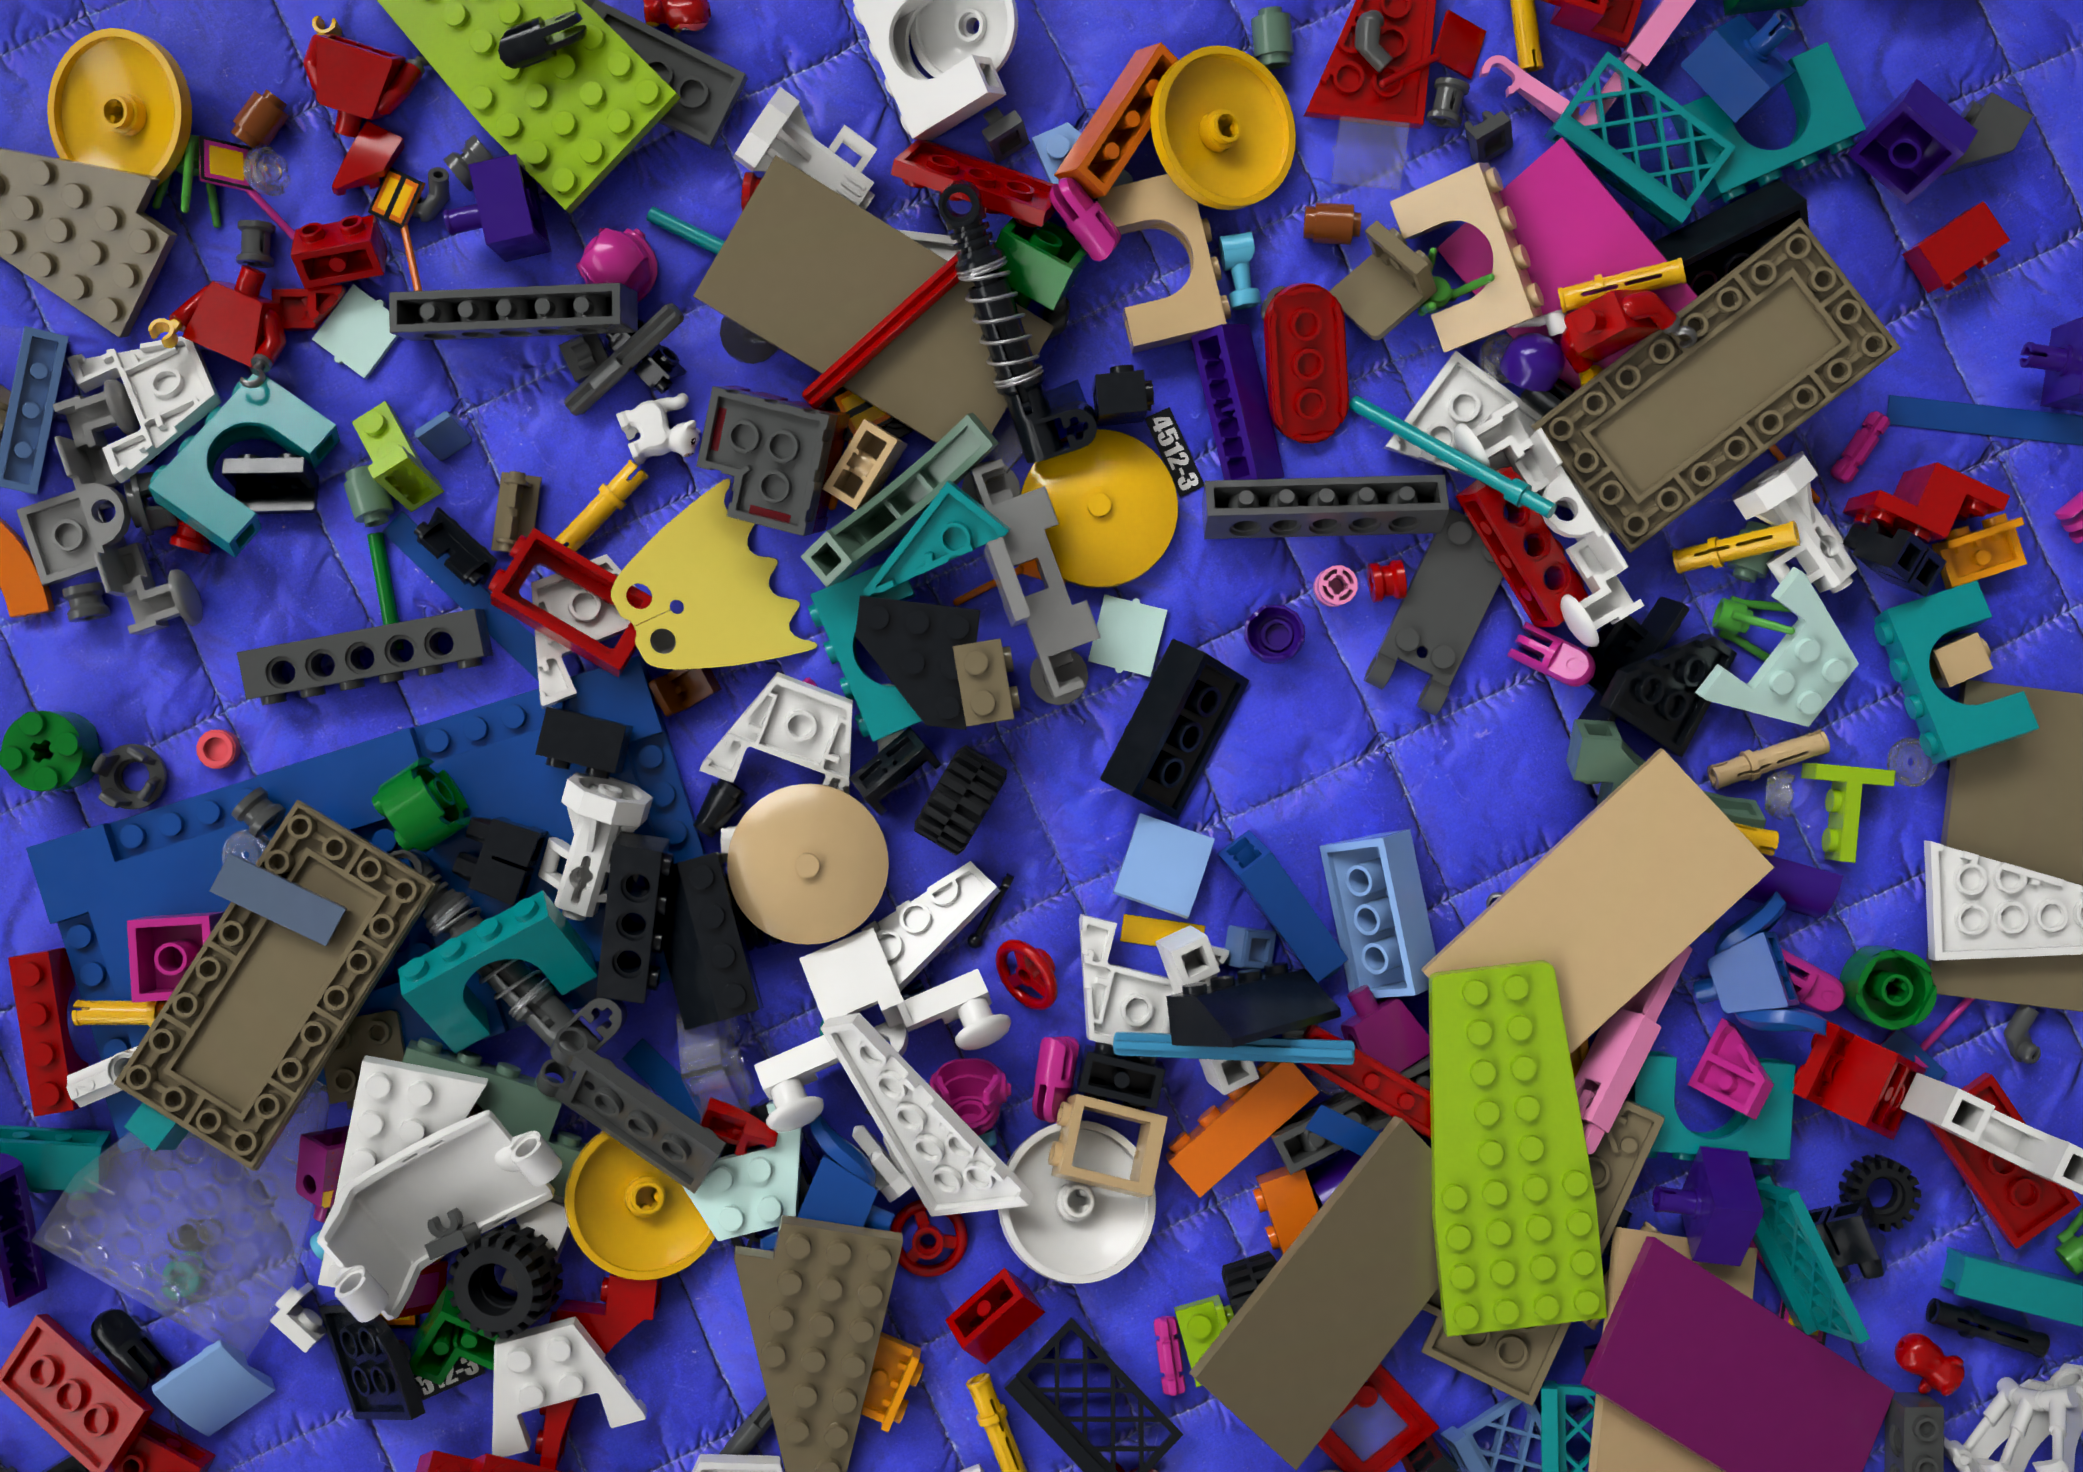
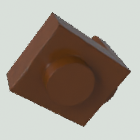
[649,668,722,717]

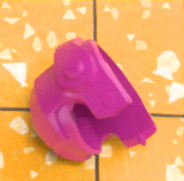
[576,228,658,302]
[929,1058,1011,1136]

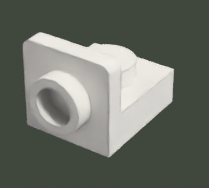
[270,1282,327,1353]

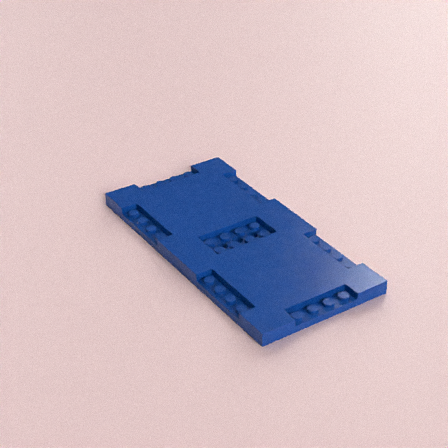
[26,656,706,1153]

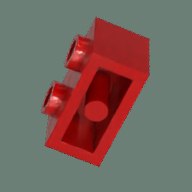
[1902,201,2010,293]
[290,215,388,289]
[945,1268,1045,1365]
[114,1418,216,1472]

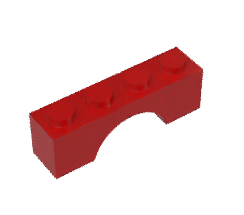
[8,947,89,1117]

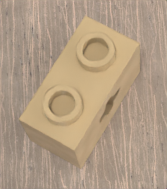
[822,419,908,510]

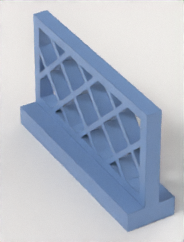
[1440,1395,1570,1472]

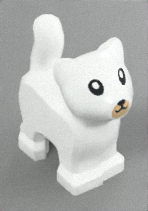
[616,393,701,466]

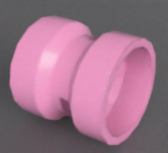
[1313,565,1358,607]

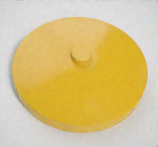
[47,28,192,185]
[1150,46,1296,210]
[1021,429,1178,589]
[564,1130,715,1280]

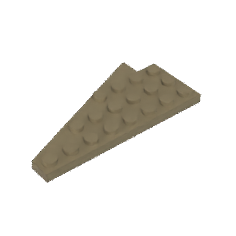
[0,147,178,338]
[1421,1098,1665,1406]
[734,1215,903,1472]

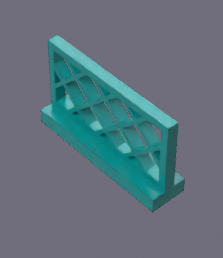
[1544,51,1736,230]
[1753,1174,1870,1344]
[1540,1380,1596,1472]

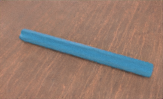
[1113,1032,1355,1065]

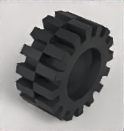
[1839,1154,1922,1232]

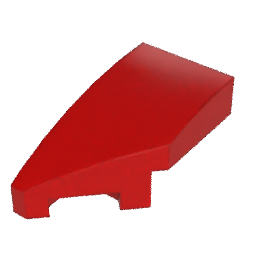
[332,121,405,196]
[272,285,345,331]
[699,1097,778,1156]

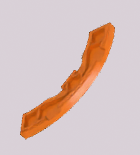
[0,517,55,618]

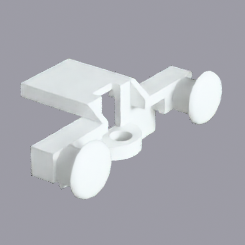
[1454,400,1645,647]
[754,927,1011,1132]

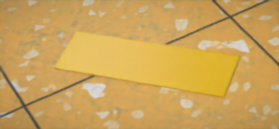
[1120,914,1205,946]

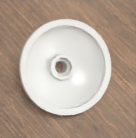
[910,0,1018,77]

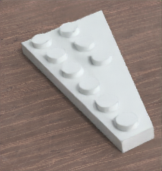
[1383,351,1570,509]
[820,1013,1034,1217]
[318,1055,488,1288]

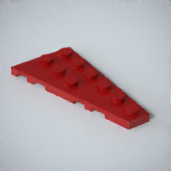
[1303,0,1436,129]

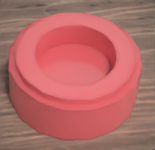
[196,730,241,769]

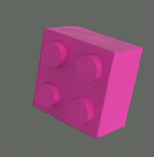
[127,912,224,1003]

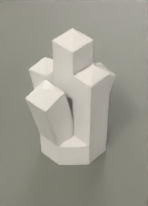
[852,1125,913,1203]

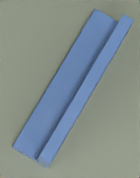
[0,326,69,495]

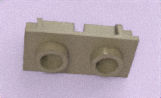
[491,471,542,553]

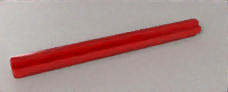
[802,251,960,408]

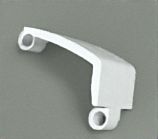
[317,1110,563,1323]

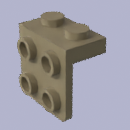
[1329,220,1437,340]
[953,638,1021,727]
[324,1010,406,1109]

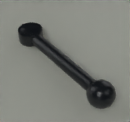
[967,873,1014,949]

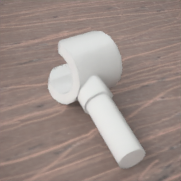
[1512,310,1568,337]

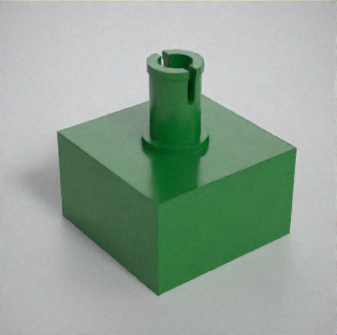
[996,217,1088,310]

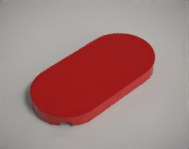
[1264,282,1349,444]

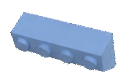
[1319,829,1436,998]

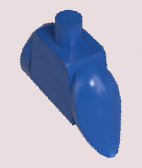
[1693,891,1827,1036]
[760,1114,894,1251]

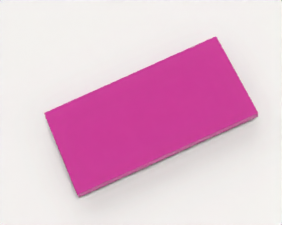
[1436,137,1698,390]

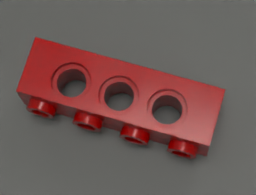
[1455,466,1588,627]

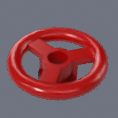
[996,939,1058,1010]
[890,1199,968,1277]

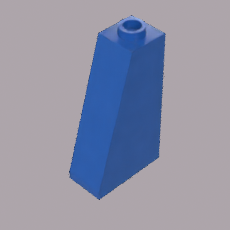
[1218,830,1349,983]

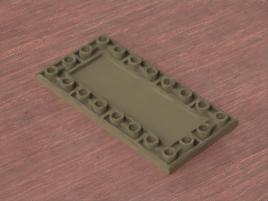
[693,155,1054,443]
[1530,218,1901,553]
[1926,680,2083,1012]
[114,799,439,1171]
[1189,1116,1439,1471]

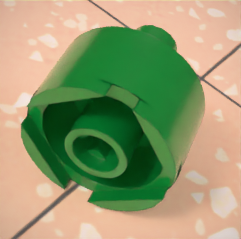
[0,711,102,792]
[372,757,470,852]
[1839,945,1937,1030]

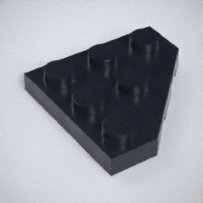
[855,596,980,730]
[1599,633,1737,757]

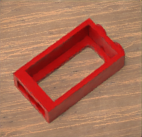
[488,527,652,678]

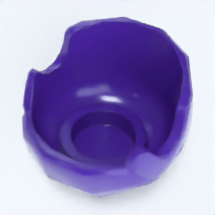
[1500,333,1566,391]
[1244,605,1305,664]

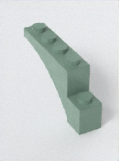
[800,413,999,587]
[1566,719,1766,829]
[402,1037,586,1198]

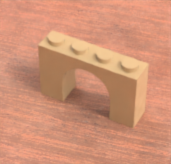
[1390,162,1544,353]
[1094,174,1231,353]

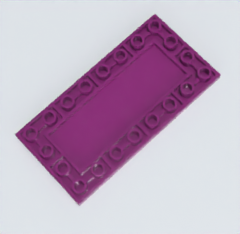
[1580,1236,1895,1472]

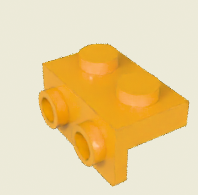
[1931,513,2027,589]
[861,1332,925,1433]

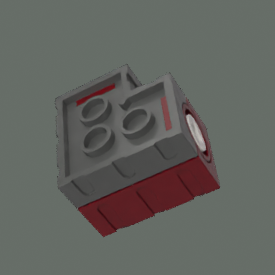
[696,386,850,536]

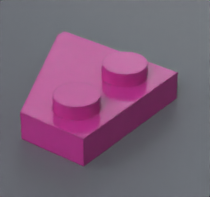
[1687,1018,1774,1120]

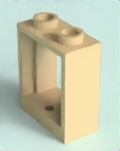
[1048,1094,1168,1198]

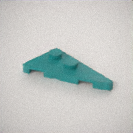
[862,480,1011,597]

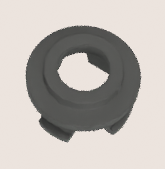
[124,469,178,536]
[91,744,167,809]

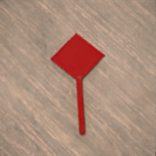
[1379,10,1486,88]

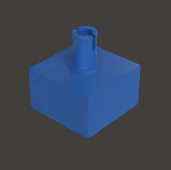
[1681,11,1796,123]

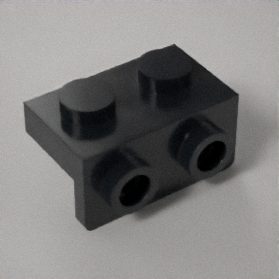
[222,453,319,514]

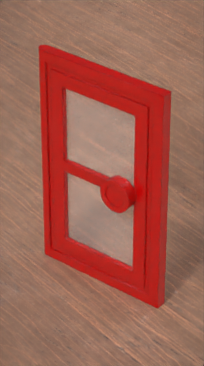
[1317,1363,1440,1472]

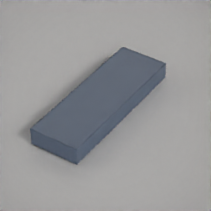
[209,853,347,946]

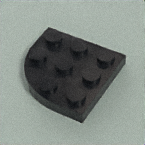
[318,1300,426,1420]

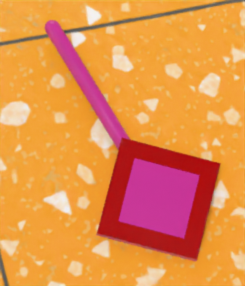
[396,1261,448,1319]

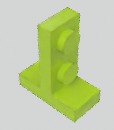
[352,401,444,512]
[1801,763,1896,863]

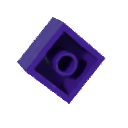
[1847,79,1978,205]
[443,154,552,262]
[2020,317,2083,412]
[1652,1146,1764,1266]

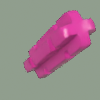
[1830,411,1890,484]
[1153,1316,1186,1396]

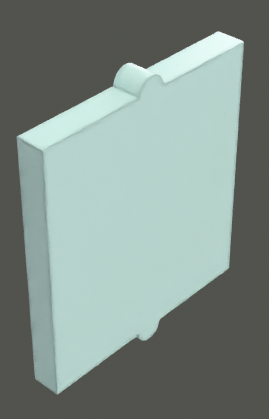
[312,284,399,380]
[1088,595,1168,677]

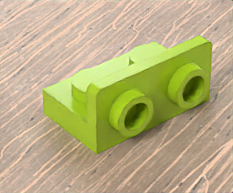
[1174,1294,1234,1387]

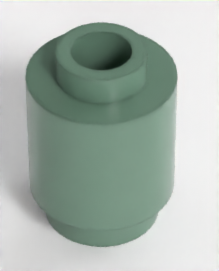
[1251,6,1294,70]
[344,465,395,527]
[1727,521,1776,583]

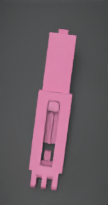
[1479,0,1696,126]
[1574,946,1693,1154]

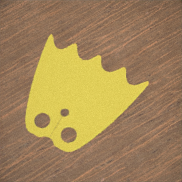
[611,479,817,670]

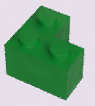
[409,1284,500,1385]

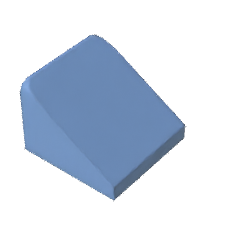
[414,411,472,461]
[1224,925,1276,970]

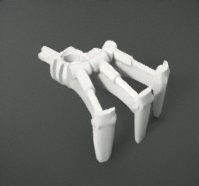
[1944,1363,2083,1472]

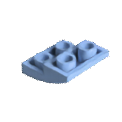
[1112,813,1215,919]
[152,1339,276,1437]

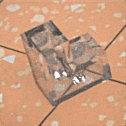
[676,1013,755,1118]

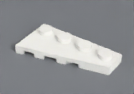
[861,861,1000,992]

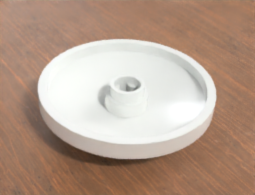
[998,1120,1156,1284]

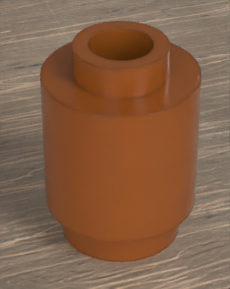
[230,89,290,152]
[1303,202,1361,245]

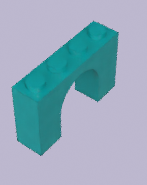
[1671,42,1866,203]
[148,374,340,558]
[808,563,923,742]
[1874,580,2039,765]
[398,890,598,1053]
[1626,1051,1796,1165]

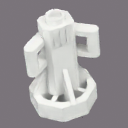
[733,87,877,210]
[1731,451,1857,594]
[538,773,653,921]

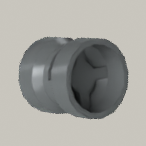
[443,135,494,191]

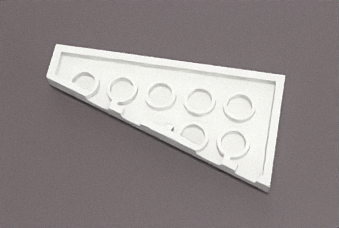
[1924,840,2083,961]

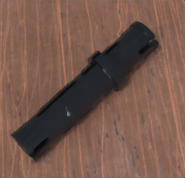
[1926,1298,2050,1358]

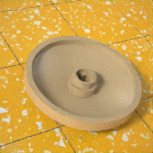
[727,783,889,945]

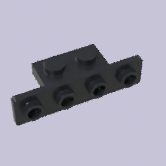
[1578,597,1689,722]

